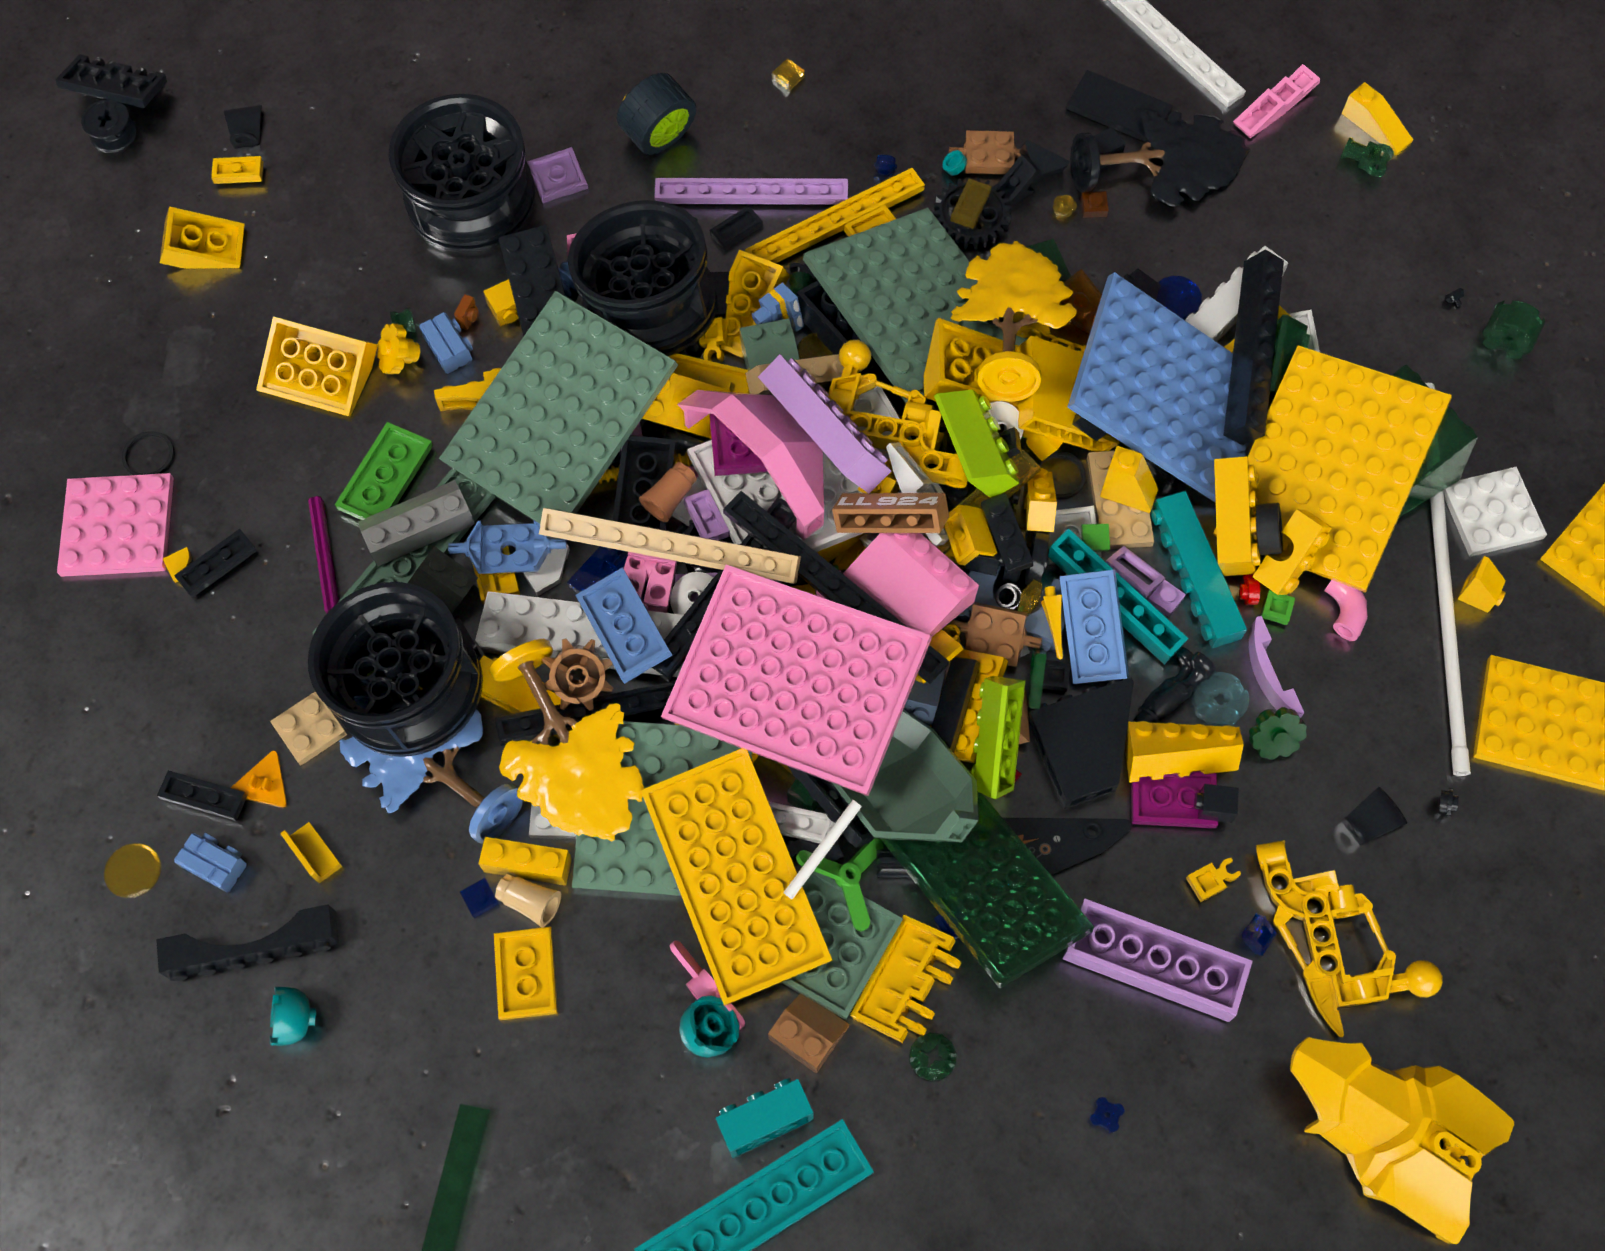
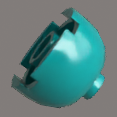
[270,987,316,1046]
[679,996,739,1058]

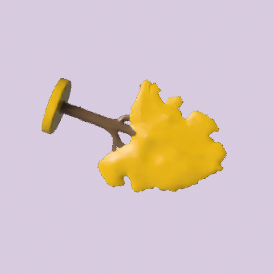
[951,241,1077,402]
[489,638,645,842]

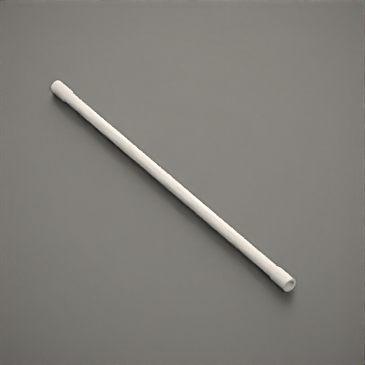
[1421,383,1471,776]

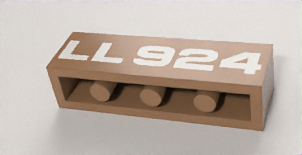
[832,493,949,533]

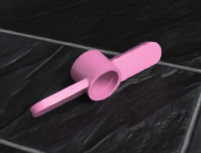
[670,940,745,1030]

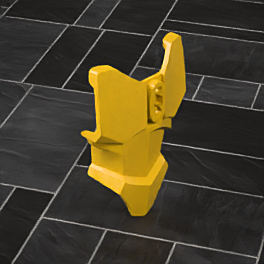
[1290,1037,1514,1244]

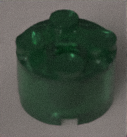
[1483,300,1545,359]

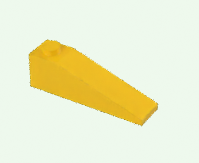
[721,249,790,359]

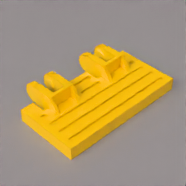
[668,353,750,394]
[850,915,961,1043]

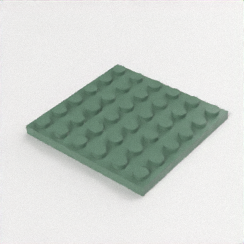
[572,721,753,896]

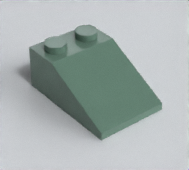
[739,318,800,399]

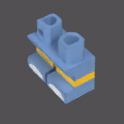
[752,282,804,332]

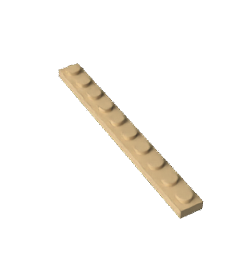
[539,508,801,584]

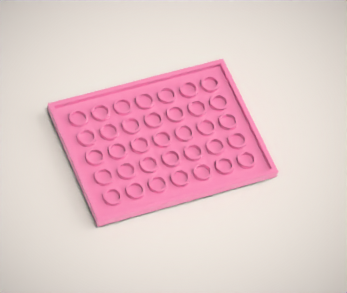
[661,565,932,796]

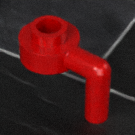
[1239,566,1260,605]

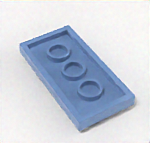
[576,567,672,684]
[1059,569,1129,684]

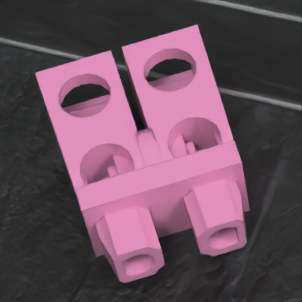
[624,552,677,613]

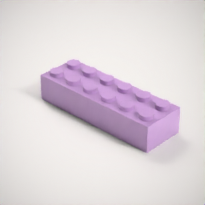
[758,354,891,494]
[1063,899,1252,1022]

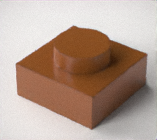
[454,294,478,330]

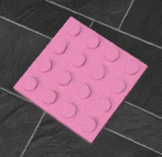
[57,473,174,577]

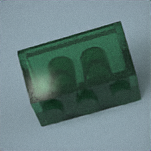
[1269,315,1310,402]

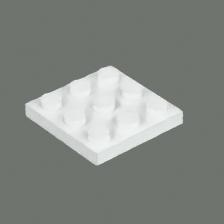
[1443,467,1547,557]

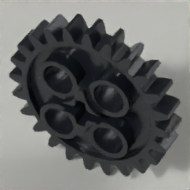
[933,177,1012,250]

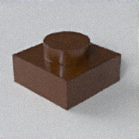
[1081,191,1109,218]

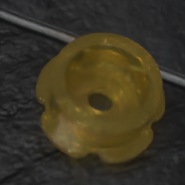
[1053,195,1077,218]

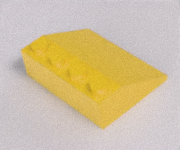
[256,317,378,417]
[923,318,1018,410]

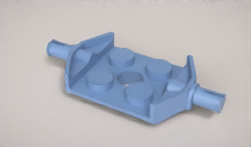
[448,520,567,574]

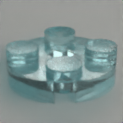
[1192,672,1249,726]

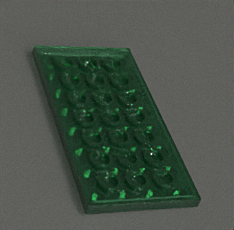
[880,791,1094,989]

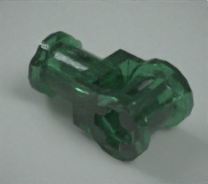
[1341,137,1394,177]

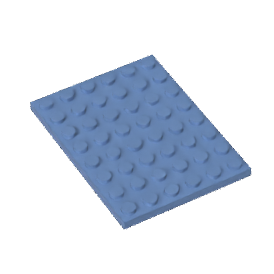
[1067,272,1248,503]

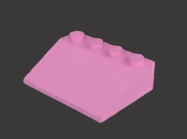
[843,533,979,637]

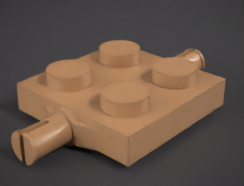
[949,130,1020,174]
[951,602,1042,667]

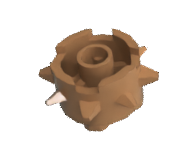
[542,638,613,711]

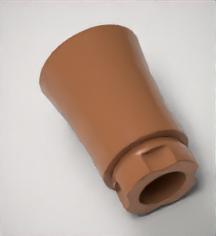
[639,462,697,522]

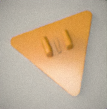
[231,751,287,808]

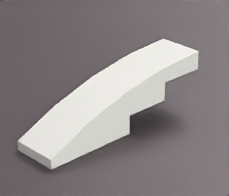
[886,442,949,546]

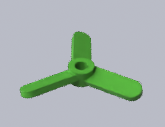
[796,838,883,931]

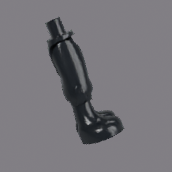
[1132,647,1216,723]

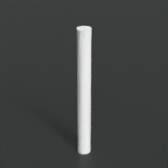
[783,800,862,899]

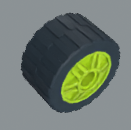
[617,73,697,155]

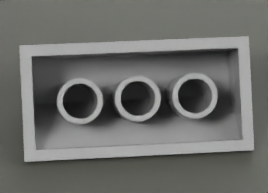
[358,480,475,566]

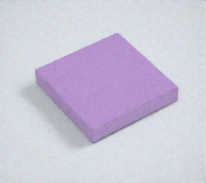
[527,147,588,203]

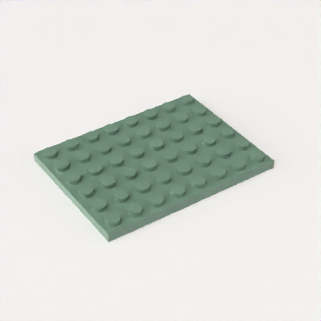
[803,208,1028,403]
[439,291,678,524]

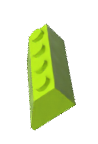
[934,389,1019,498]
[971,676,1025,799]

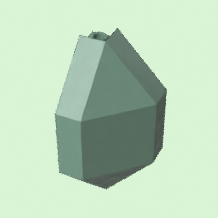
[833,709,979,842]

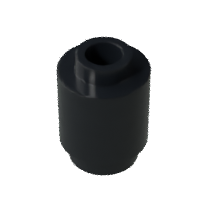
[996,583,1030,611]

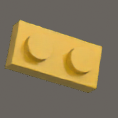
[211,156,263,184]

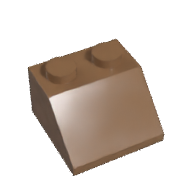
[768,993,850,1074]

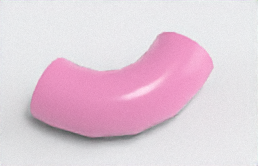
[1324,580,1368,641]

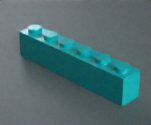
[1151,491,1247,648]
[1048,528,1189,665]

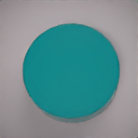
[942,150,967,176]

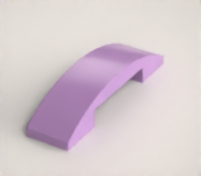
[1249,616,1304,718]

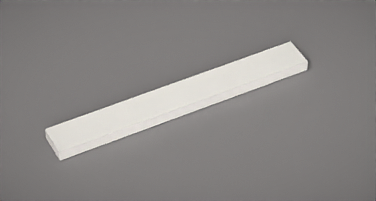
[1109,0,1246,108]

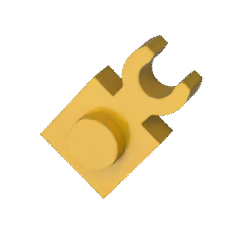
[699,317,727,362]
[1186,858,1241,902]

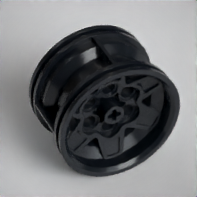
[389,94,535,252]
[568,200,718,356]
[308,582,483,757]

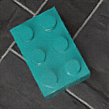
[715,1078,814,1158]

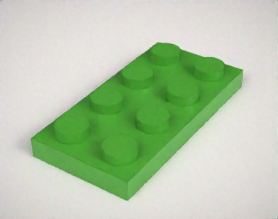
[335,422,433,520]

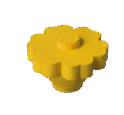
[377,323,420,375]

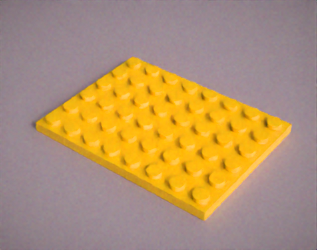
[1213,345,1452,593]

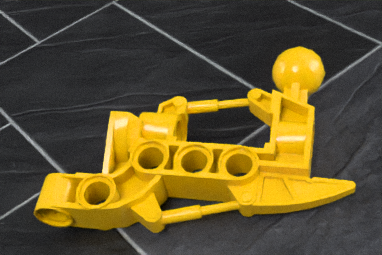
[828,340,968,488]
[1256,840,1443,1038]

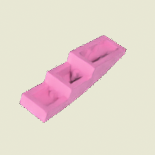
[1233,64,1320,138]

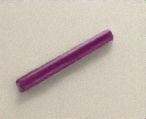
[308,496,339,614]

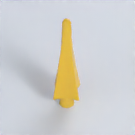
[1041,586,1063,660]

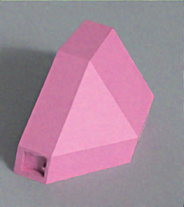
[677,390,824,540]

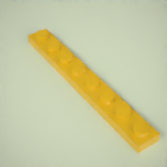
[745,168,925,263]

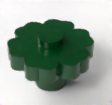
[1249,707,1307,760]

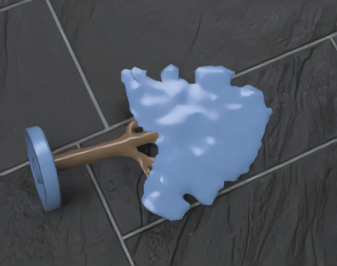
[339,688,523,844]

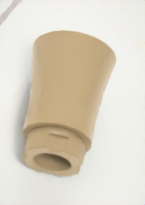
[495,874,561,928]

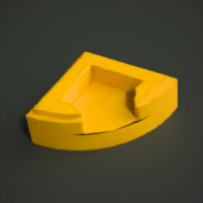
[163,547,192,583]

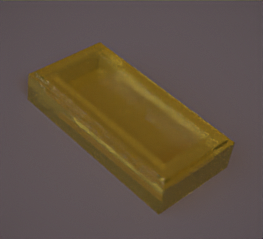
[950,178,992,229]

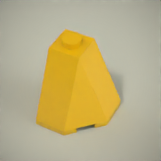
[1100,446,1158,513]

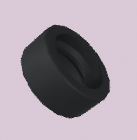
[1256,503,1283,555]

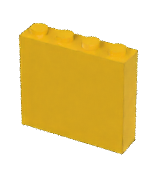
[1017,335,1119,452]

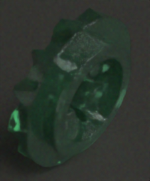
[909,1032,957,1081]

